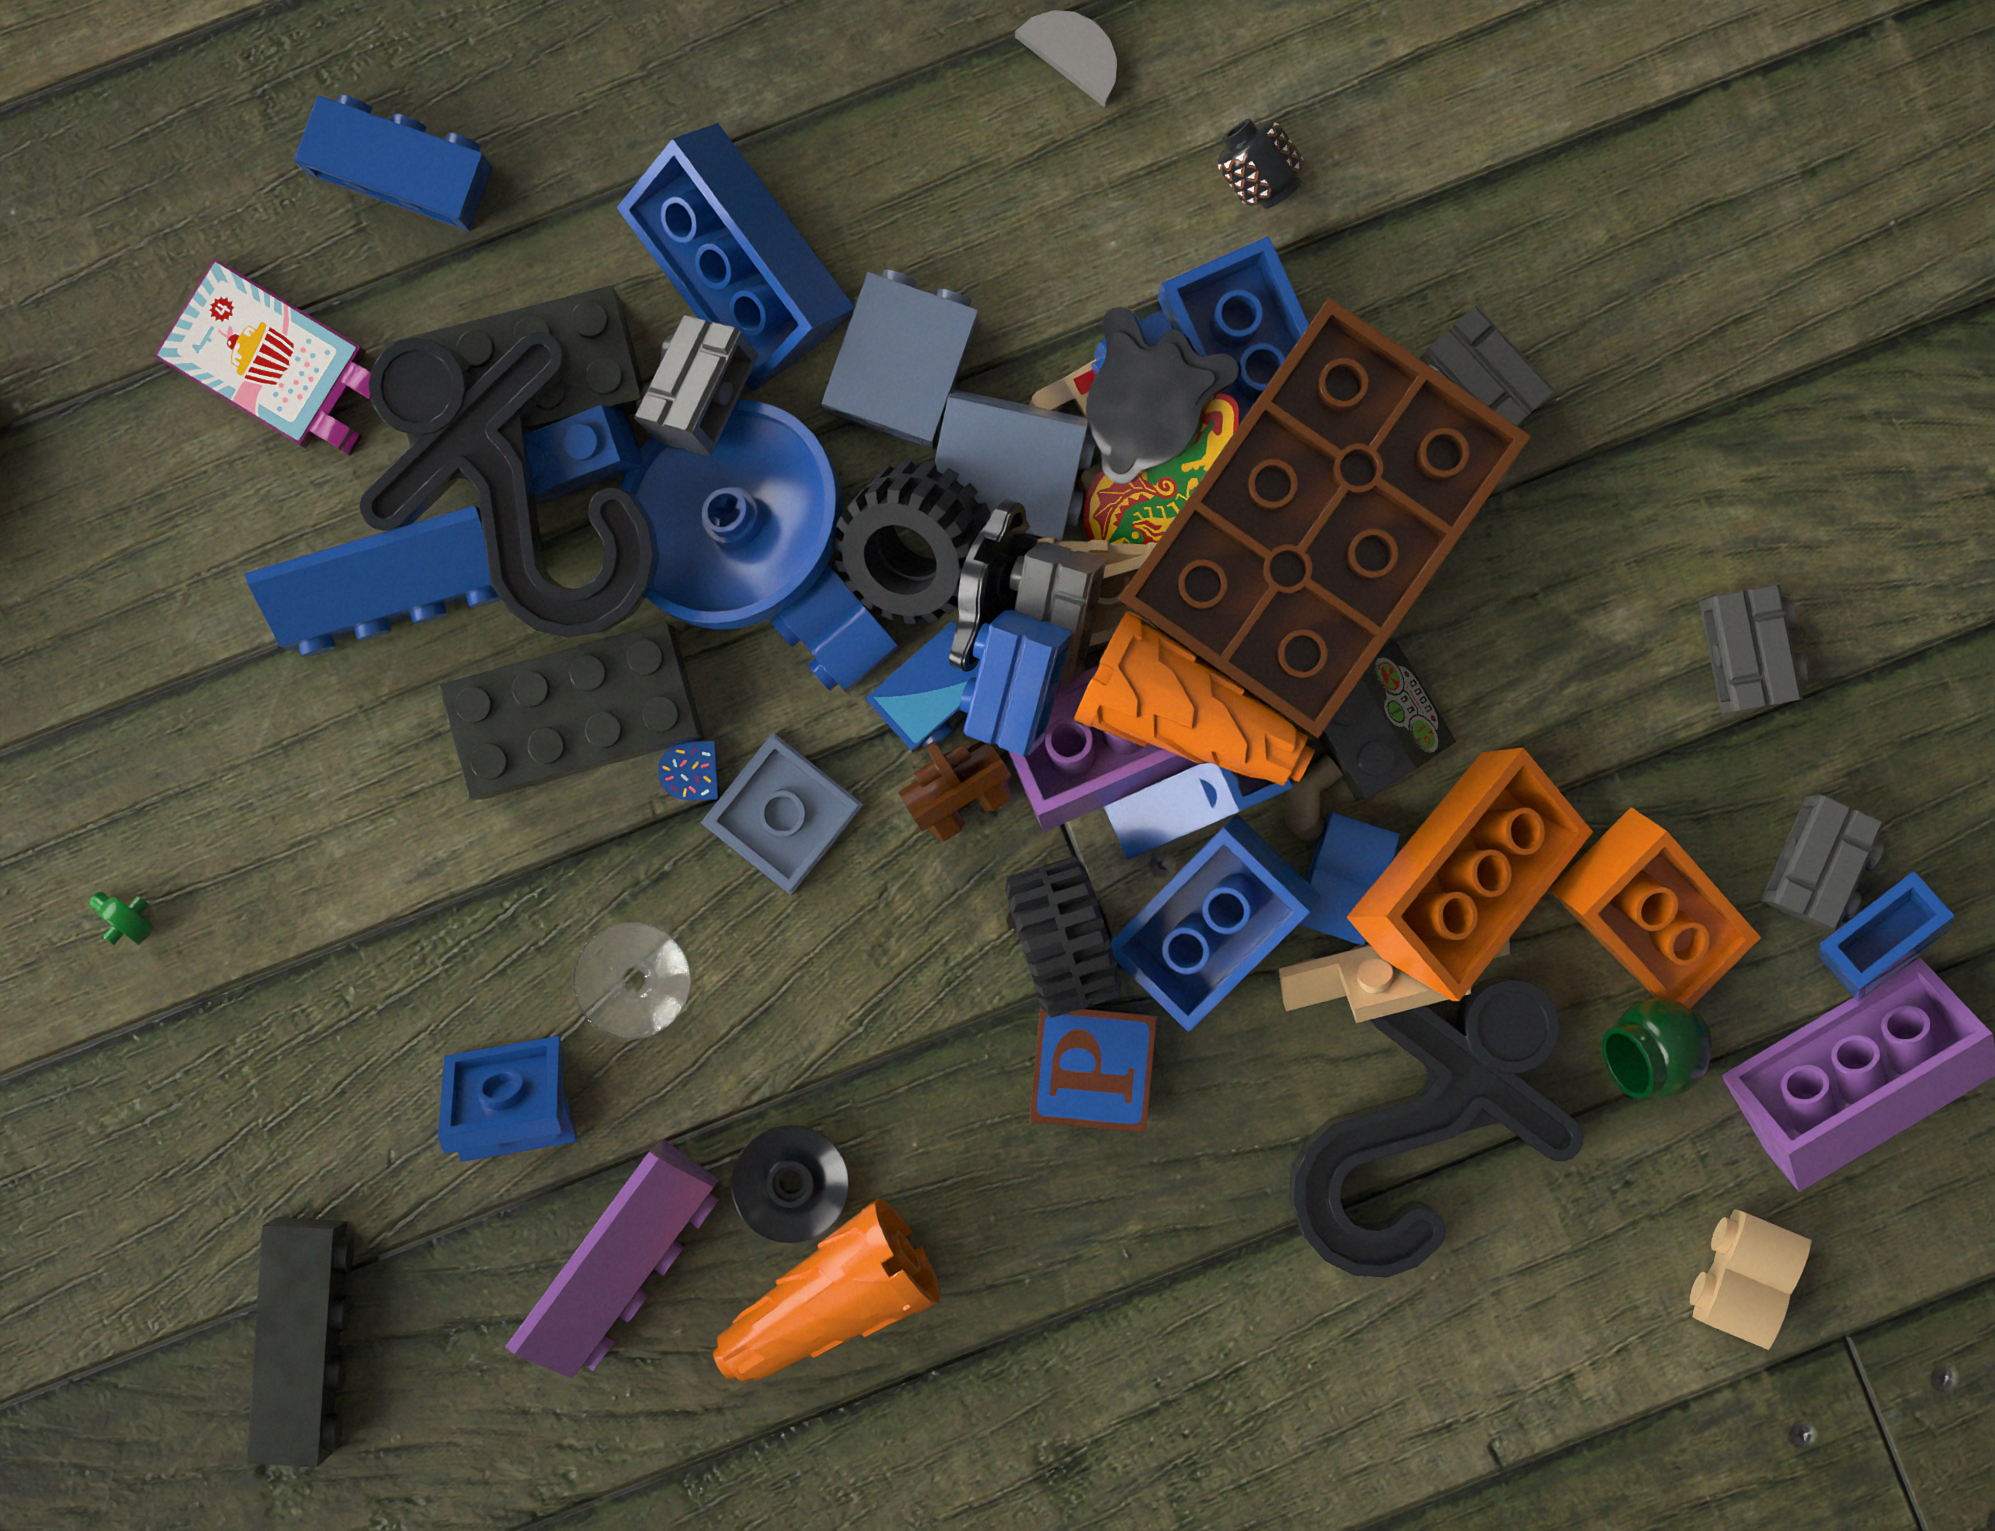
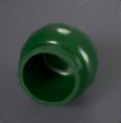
[1601,997,1712,1099]

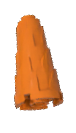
[1074,611,1315,786]
[713,1199,941,1383]

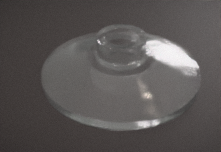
[573,922,690,1039]

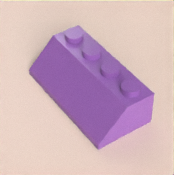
[1008,654,1219,833]
[1722,958,1995,1192]
[505,1139,719,1379]

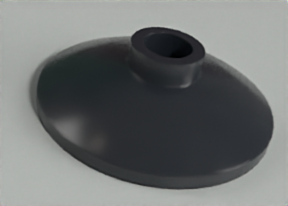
[731,1125,849,1243]

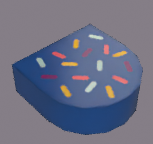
[658,741,720,801]

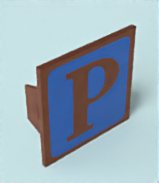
[1029,1005,1157,1133]

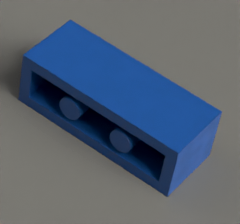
[294,94,493,232]

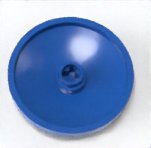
[620,399,843,629]

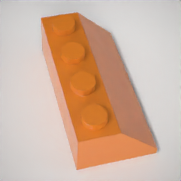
[1346,748,1593,1001]

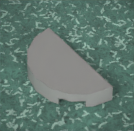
[1015,10,1117,108]

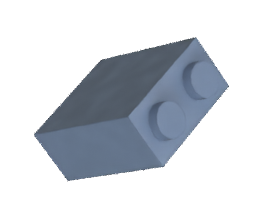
[821,270,978,450]
[934,389,1096,541]

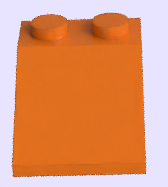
[1549,807,1761,1009]

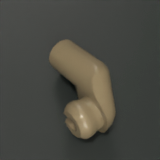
[1284,754,1343,841]

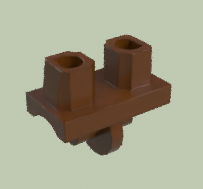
[898,741,1012,842]

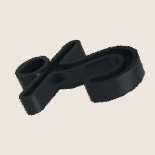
[360,332,660,638]
[1289,976,1584,1278]

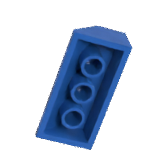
[617,123,855,391]
[244,506,501,657]

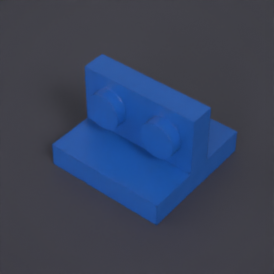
[438,1036,577,1162]

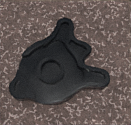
[1086,307,1242,484]
[949,499,1038,672]

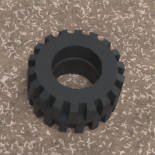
[833,460,991,624]
[1005,856,1121,1018]

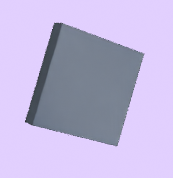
[700,732,864,895]

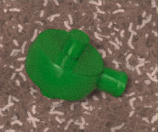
[89,892,153,945]

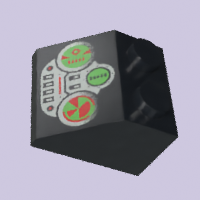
[1319,643,1456,801]

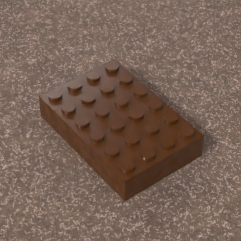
[1118,297,1531,738]

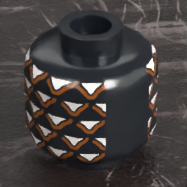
[1217,118,1304,209]

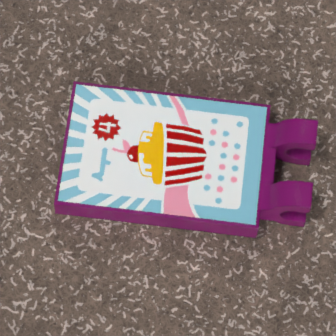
[154,258,371,456]

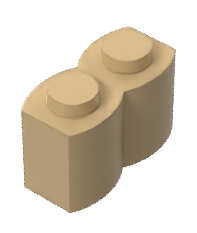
[1690,1209,1812,1350]

